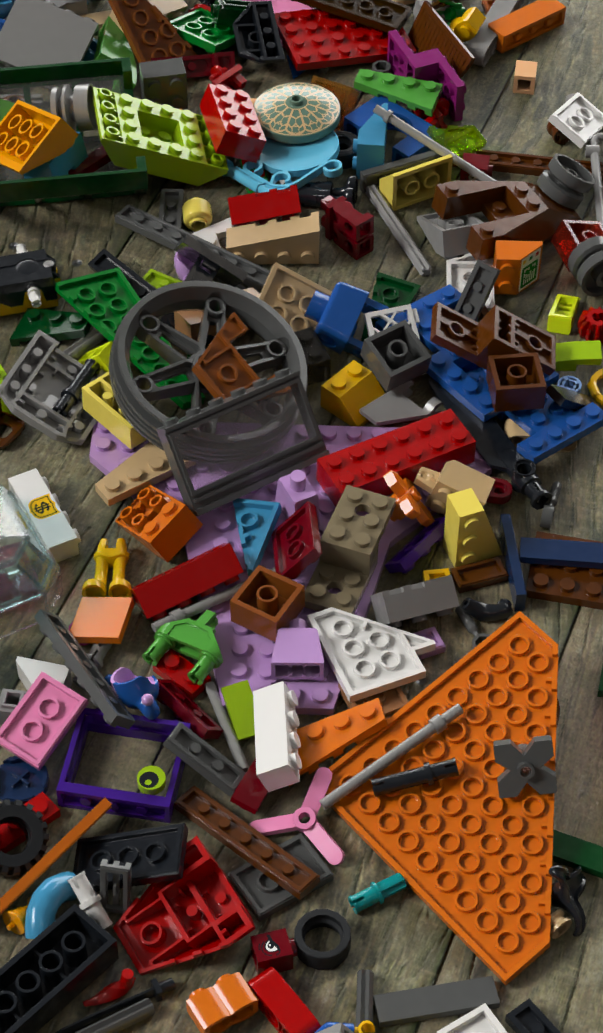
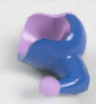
[105,667,160,720]

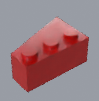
[227,184,301,227]

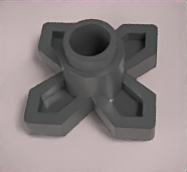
[493,735,558,798]

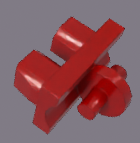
[209,64,247,90]
[411,98,450,132]

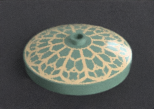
[253,82,341,144]

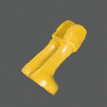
[82,538,132,597]

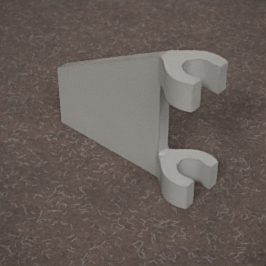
[359,380,442,426]

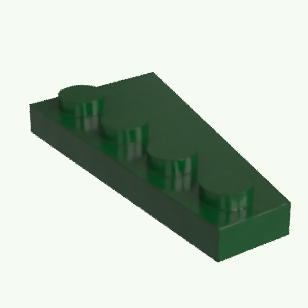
[361,272,421,342]

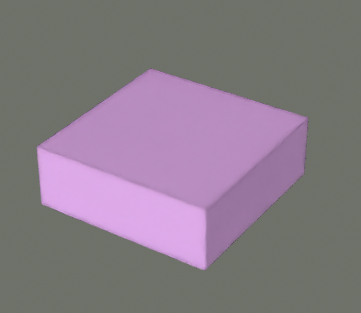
[413,626,446,660]

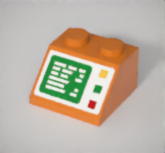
[493,240,543,295]

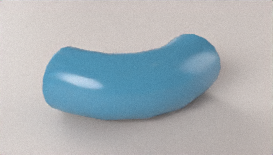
[25,871,77,939]

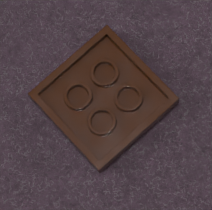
[526,531,603,610]

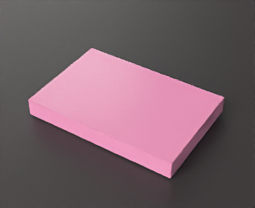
[0,672,89,771]

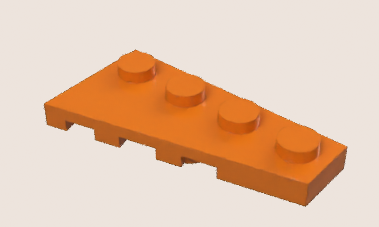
[289,698,388,787]

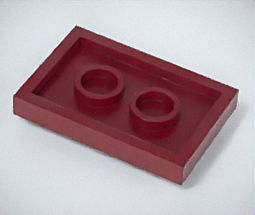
[272,501,322,580]

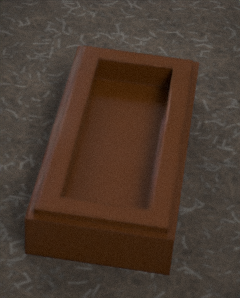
[450,556,509,594]

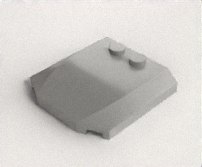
[0,330,107,445]

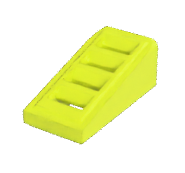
[547,294,580,335]

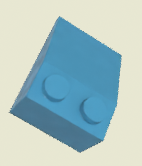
[352,103,388,179]

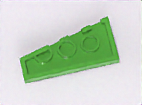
[354,69,443,117]

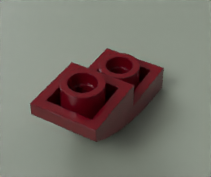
[230,758,268,814]

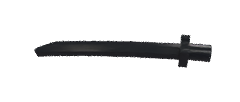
[55,978,176,1033]

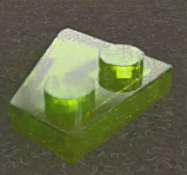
[427,125,487,158]

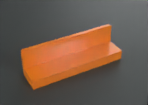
[488,0,566,53]

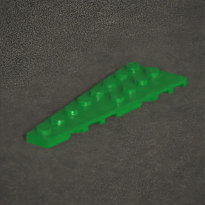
[55,267,205,410]

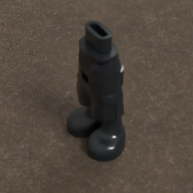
[298,175,358,209]

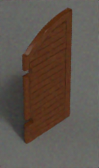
[408,1,475,79]

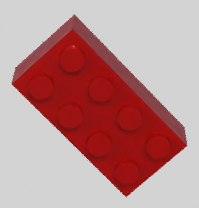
[199,83,266,163]

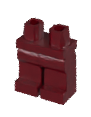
[321,195,374,260]

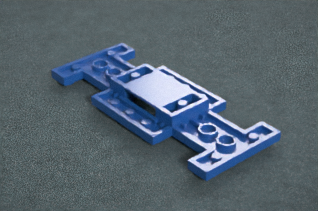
[375,284,603,464]

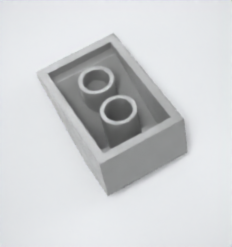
[417,213,484,260]

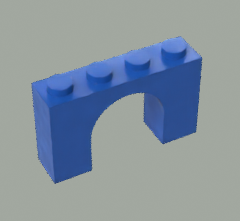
[344,95,444,162]

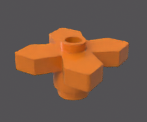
[383,470,435,527]

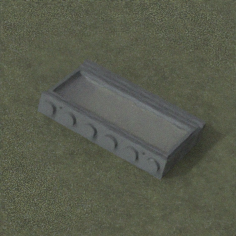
[156,368,330,516]

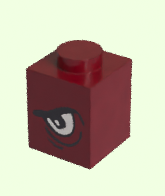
[460,153,493,181]
[250,928,298,975]

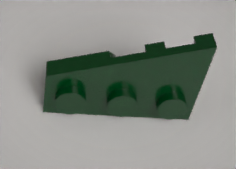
[9,308,92,347]

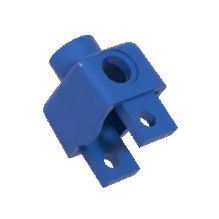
[304,282,389,360]

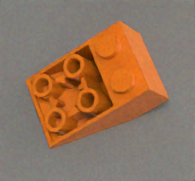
[115,484,203,562]

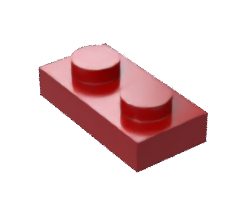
[153,649,211,700]

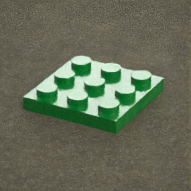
[169,8,236,54]

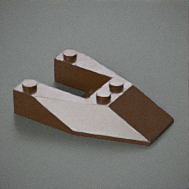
[431,180,581,261]

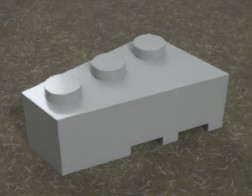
[370,575,460,628]

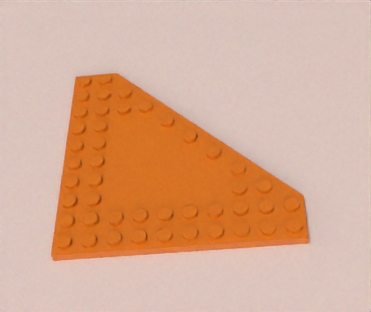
[325,611,559,985]

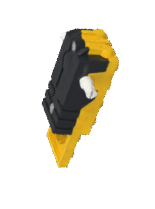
[0,244,61,316]

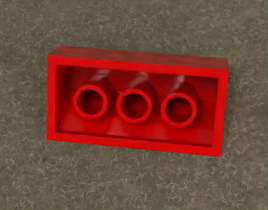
[131,543,244,621]

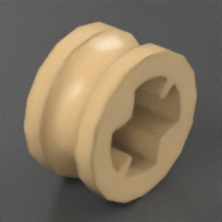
[551,909,572,939]

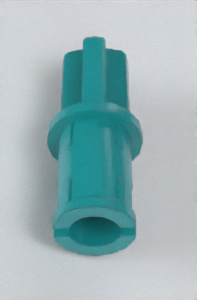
[348,873,407,914]

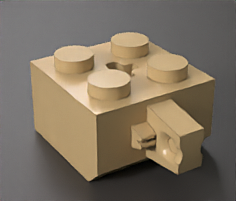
[414,460,495,515]

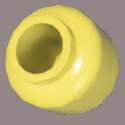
[182,197,212,232]

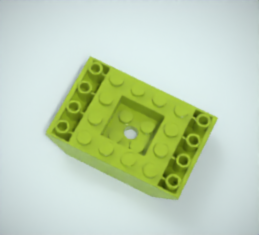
[91,87,228,186]

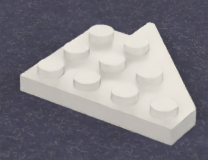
[307,607,436,703]

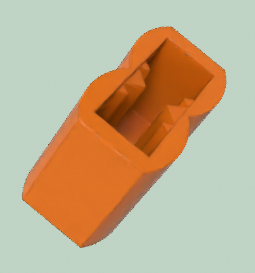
[186,972,259,1033]

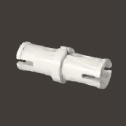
[67,871,113,929]

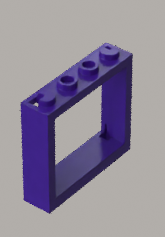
[56,708,191,823]

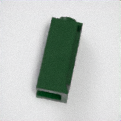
[210,0,251,26]

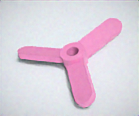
[249,767,345,865]

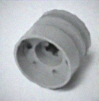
[50,83,98,131]

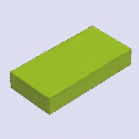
[221,680,255,742]

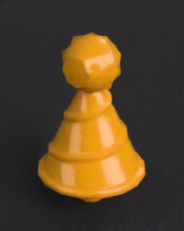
[2,897,31,935]

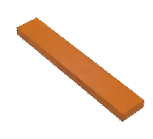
[0,797,112,915]

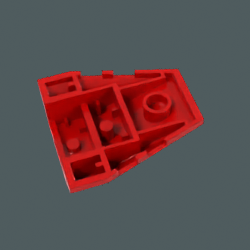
[113,836,256,976]

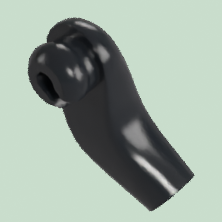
[461,597,513,622]

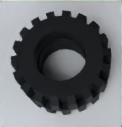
[0,799,49,878]

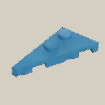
[233,498,282,576]

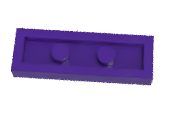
[385,517,445,573]

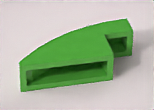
[93,16,137,94]

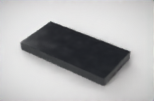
[73,823,188,892]

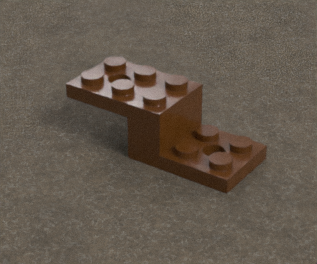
[430,302,556,376]

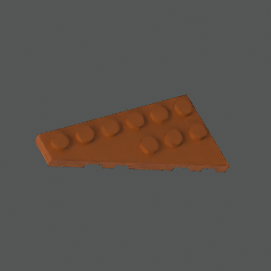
[108,0,197,63]

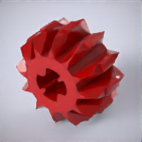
[577,306,603,343]

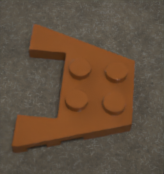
[192,312,292,402]

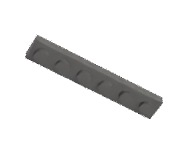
[34,609,135,729]

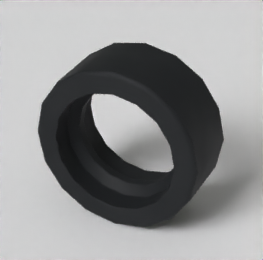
[294,909,351,970]

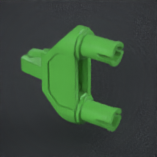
[142,609,223,685]

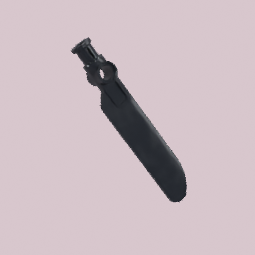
[428,377,552,510]

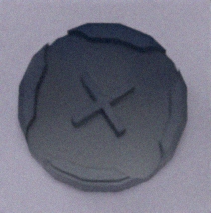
[0,756,50,804]

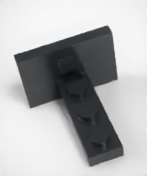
[160,234,248,329]

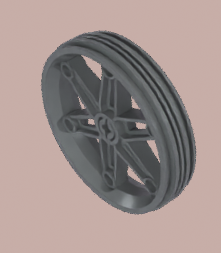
[109,281,307,464]

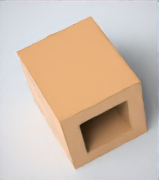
[513,60,538,95]

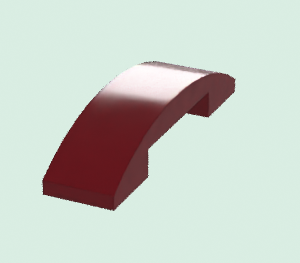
[150,51,236,78]

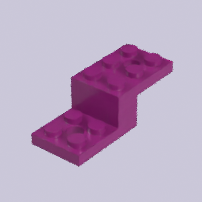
[387,30,467,122]

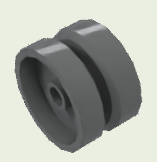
[537,153,596,209]
[568,236,603,297]

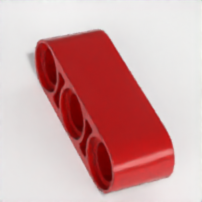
[246,967,321,1033]

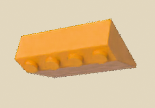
[0,100,79,175]

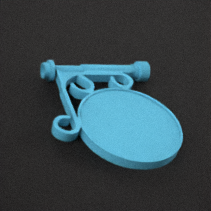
[222,131,343,193]

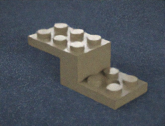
[305,485,396,614]

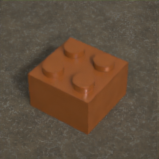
[230,565,305,642]

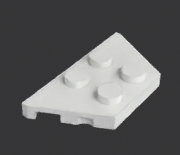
[446,253,495,311]

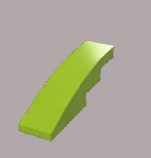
[555,340,602,371]

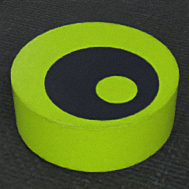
[137,766,166,795]

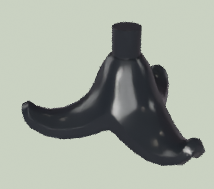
[549,865,586,937]

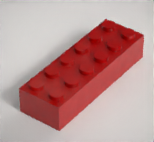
[316,408,476,507]

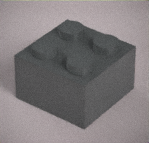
[139,57,188,109]
[360,320,432,392]

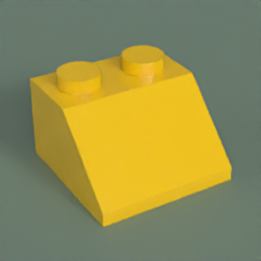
[321,360,386,426]

